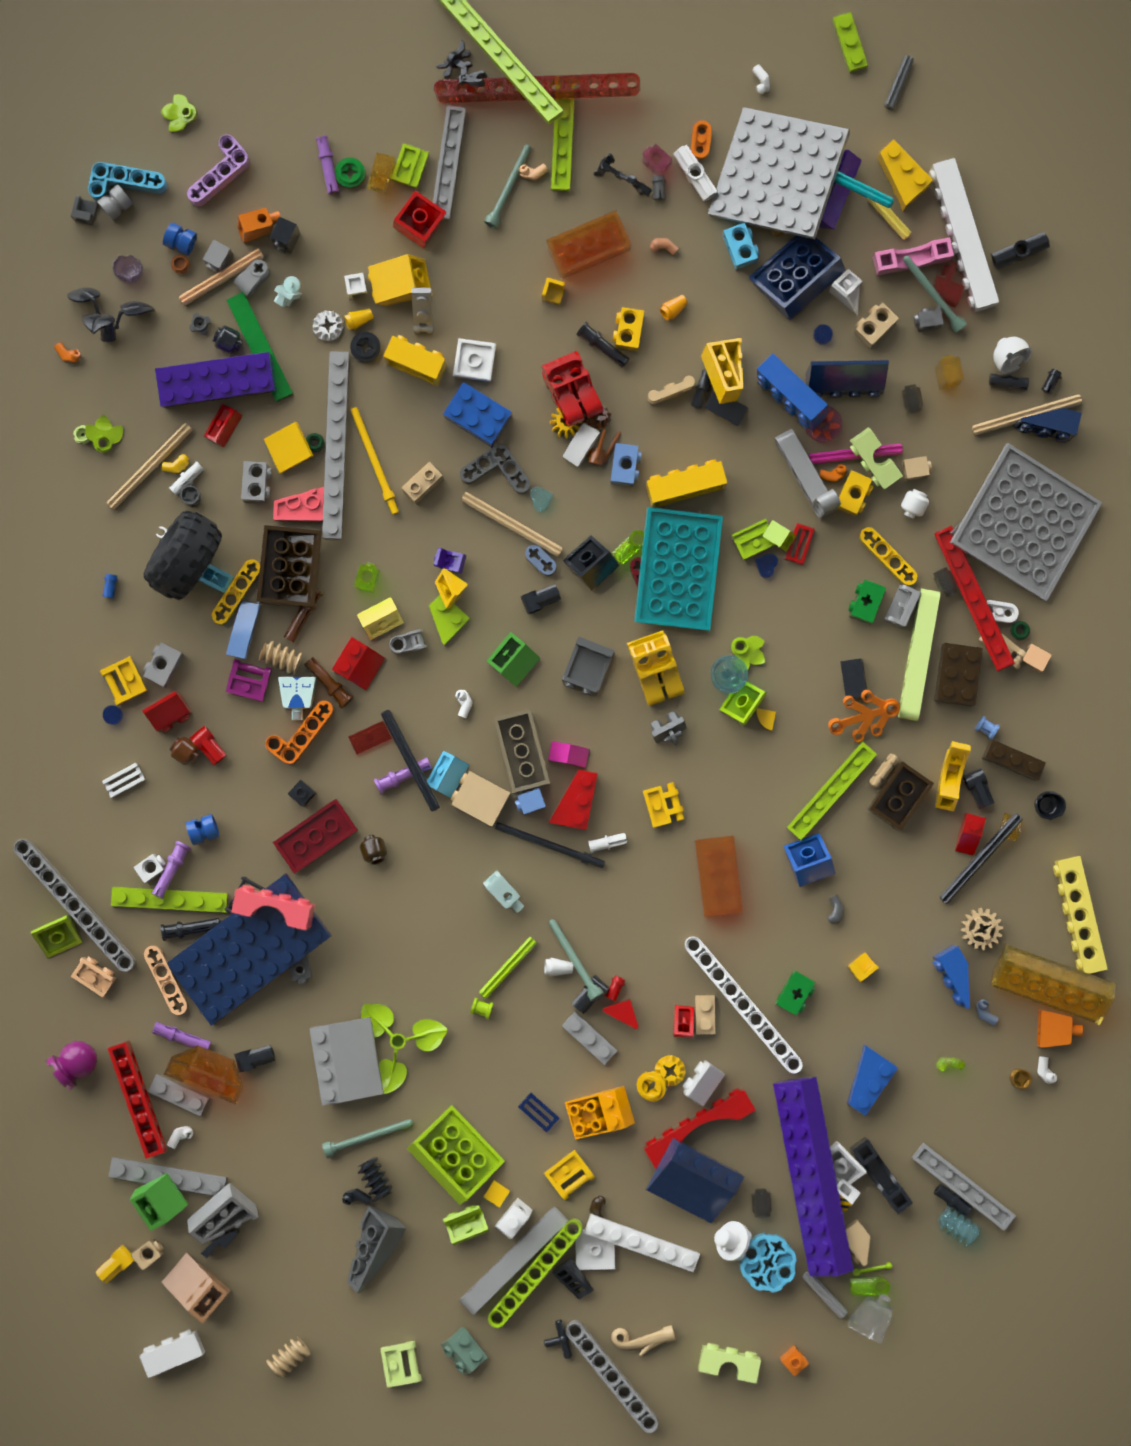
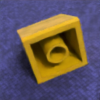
[368,254,432,306]

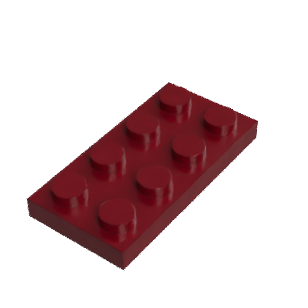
[273,799,358,874]

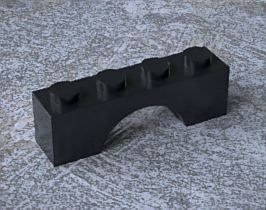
[850,1137,913,1214]

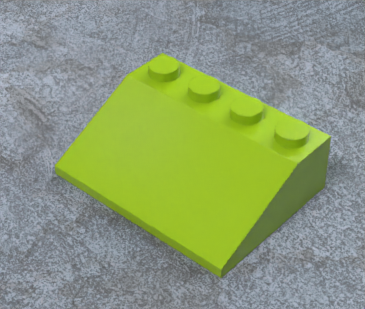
[407,1105,505,1205]

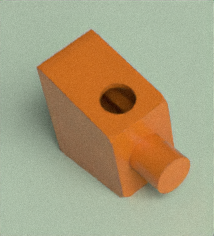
[237,208,281,244]
[1037,1010,1083,1048]

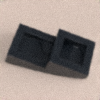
[201,1229,240,1259]

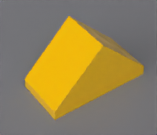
[435,568,468,609]

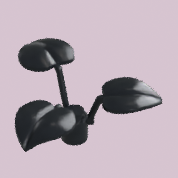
[68,288,155,342]

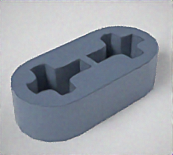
[525,545,556,576]

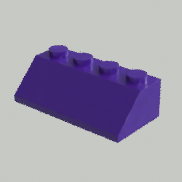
[819,149,862,230]

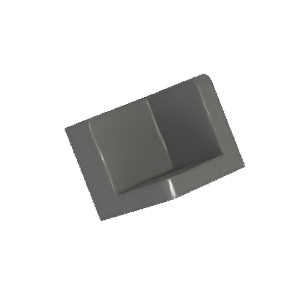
[71,195,98,225]

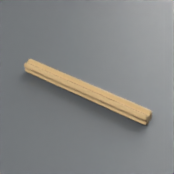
[972,394,1082,436]
[107,423,192,510]
[461,492,563,557]

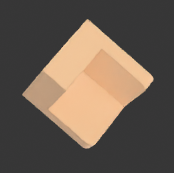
[1023,644,1052,673]

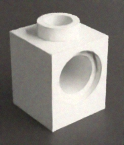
[133,854,166,883]

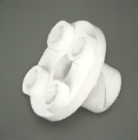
[714,1221,752,1261]

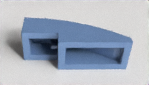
[226,601,261,660]

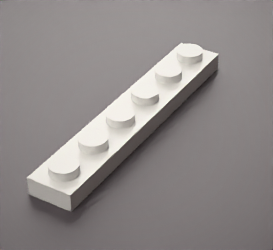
[584,1214,700,1272]

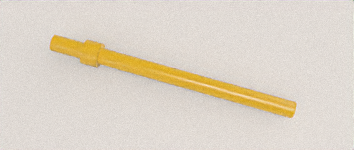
[350,407,399,515]

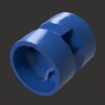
[162,222,197,256]
[186,814,220,846]

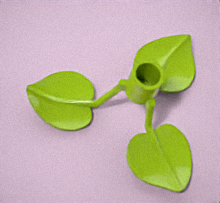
[361,1004,448,1094]

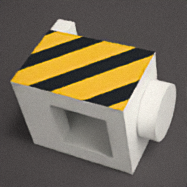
[837,1178,860,1214]

